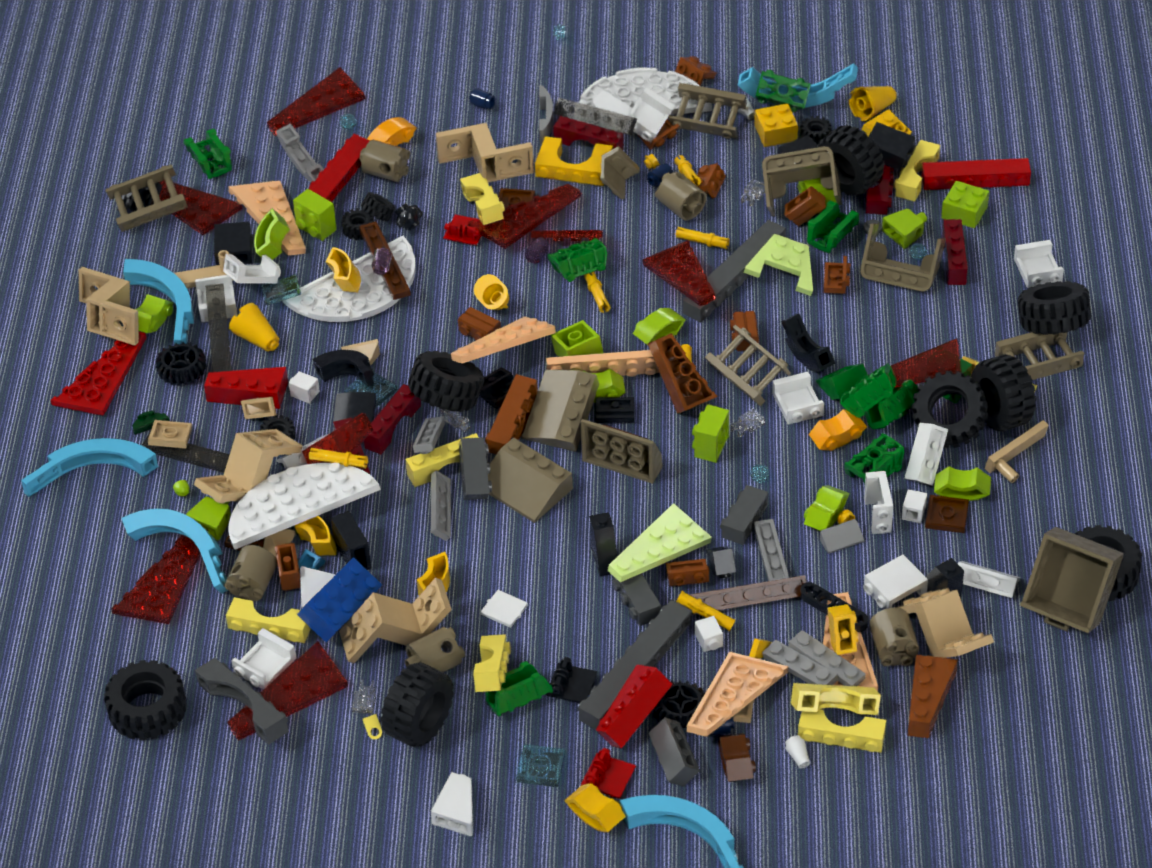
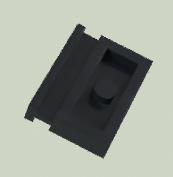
[596,397,634,423]

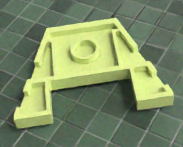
[743,234,813,296]

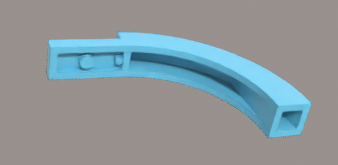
[738,63,858,107]
[123,259,194,344]
[21,438,158,497]
[122,509,228,594]
[620,795,744,868]

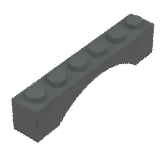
[195,658,289,745]

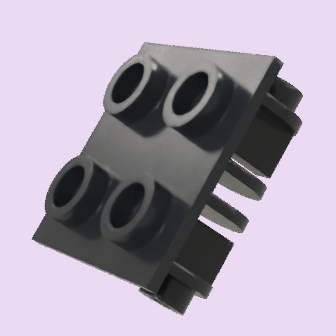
[546,657,598,703]

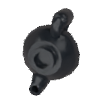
[395,203,423,229]

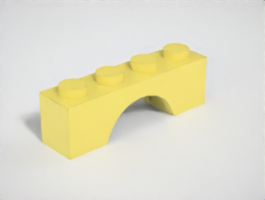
[893,140,940,202]
[460,173,505,225]
[405,433,479,487]
[226,597,311,643]
[473,634,511,692]
[791,683,881,715]
[798,709,886,753]

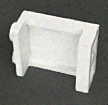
[622,87,675,143]
[1014,240,1064,288]
[223,254,281,283]
[195,275,237,323]
[772,372,824,425]
[864,471,893,534]
[863,555,928,609]
[232,628,296,690]

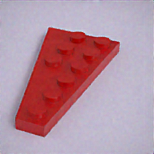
[51,332,147,416]

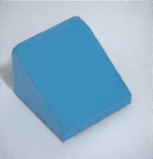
[298,549,326,570]

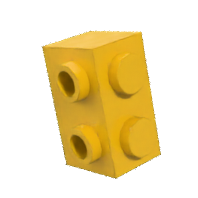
[827,604,858,655]

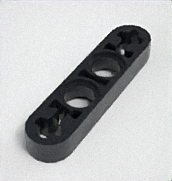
[800,582,868,632]

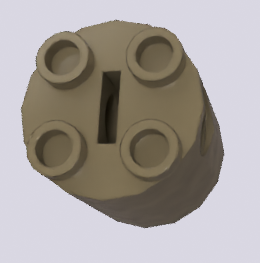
[360,140,410,182]
[655,172,706,221]
[224,545,277,601]
[869,608,919,667]
[405,627,465,673]

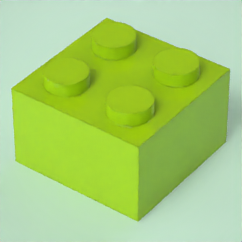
[941,181,989,229]
[293,189,337,241]
[551,320,604,357]
[692,404,729,463]

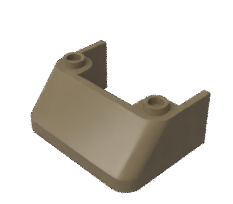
[762,146,842,216]
[860,223,946,291]

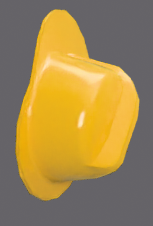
[474,274,509,310]

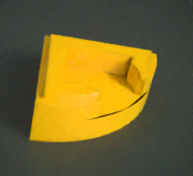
[749,638,772,659]

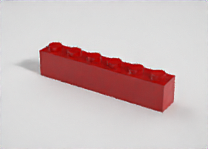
[309,134,370,202]
[921,158,1031,190]

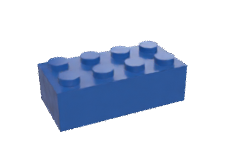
[297,557,382,643]

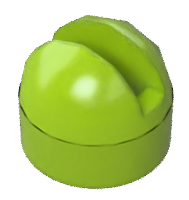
[173,480,190,497]

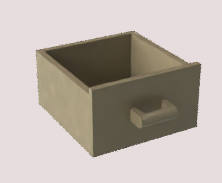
[1020,527,1124,633]

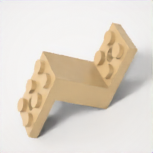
[435,123,534,182]
[79,267,139,345]
[194,429,302,504]
[339,578,452,663]
[897,588,994,658]

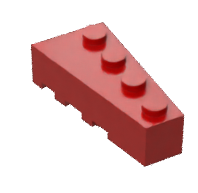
[204,367,288,409]
[596,665,672,748]

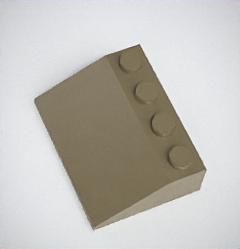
[522,370,599,452]
[581,419,662,484]
[488,437,573,523]

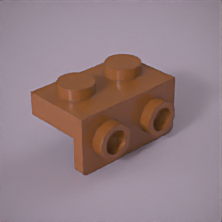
[675,56,716,86]
[637,119,679,150]
[695,163,726,199]
[823,256,851,294]
[666,559,709,586]

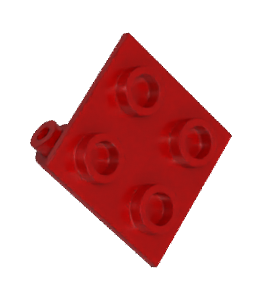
[443,214,487,245]
[581,748,636,799]

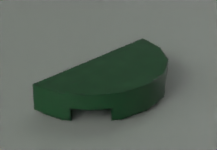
[132,411,170,435]

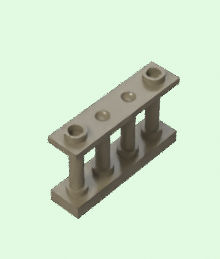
[668,83,747,139]
[105,164,188,232]
[705,325,791,406]
[995,332,1084,380]

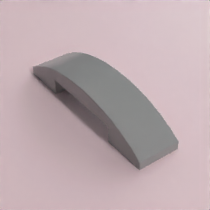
[539,85,554,143]
[276,124,324,183]

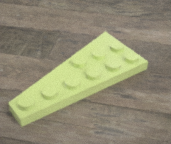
[608,503,712,583]

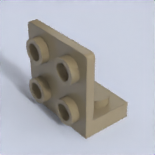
[600,146,640,200]

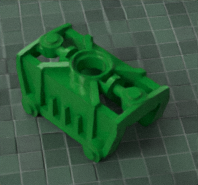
[755,70,811,112]
[184,128,232,179]
[807,200,859,253]
[547,238,607,282]
[840,363,897,418]
[865,380,919,429]
[844,433,904,485]
[485,661,553,717]

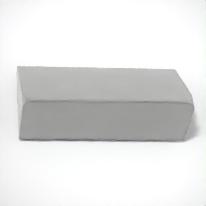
[820,519,864,554]

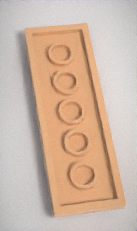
[546,350,659,377]

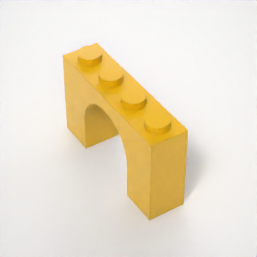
[535,136,613,186]

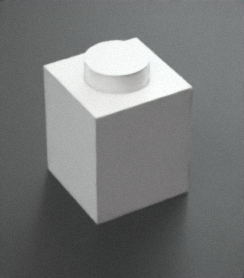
[289,371,320,404]
[902,489,927,523]
[695,616,723,652]

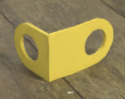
[363,714,382,739]

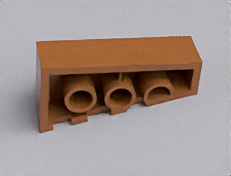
[648,333,718,414]
[485,374,538,455]
[907,655,958,738]

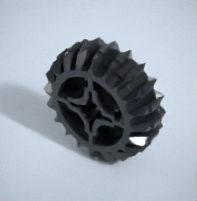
[156,341,206,386]
[653,679,705,729]

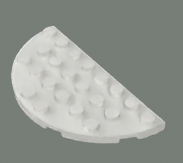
[575,68,712,123]
[282,236,416,322]
[229,462,380,550]

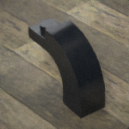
[781,313,836,372]
[312,350,374,387]

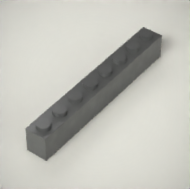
[683,220,787,323]
[578,600,692,730]

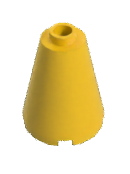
[849,86,896,121]
[229,303,279,352]

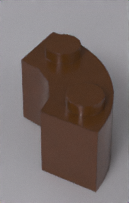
[717,733,756,782]

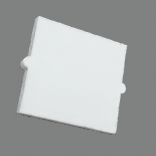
[480,590,528,628]

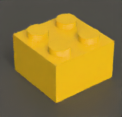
[754,103,798,147]

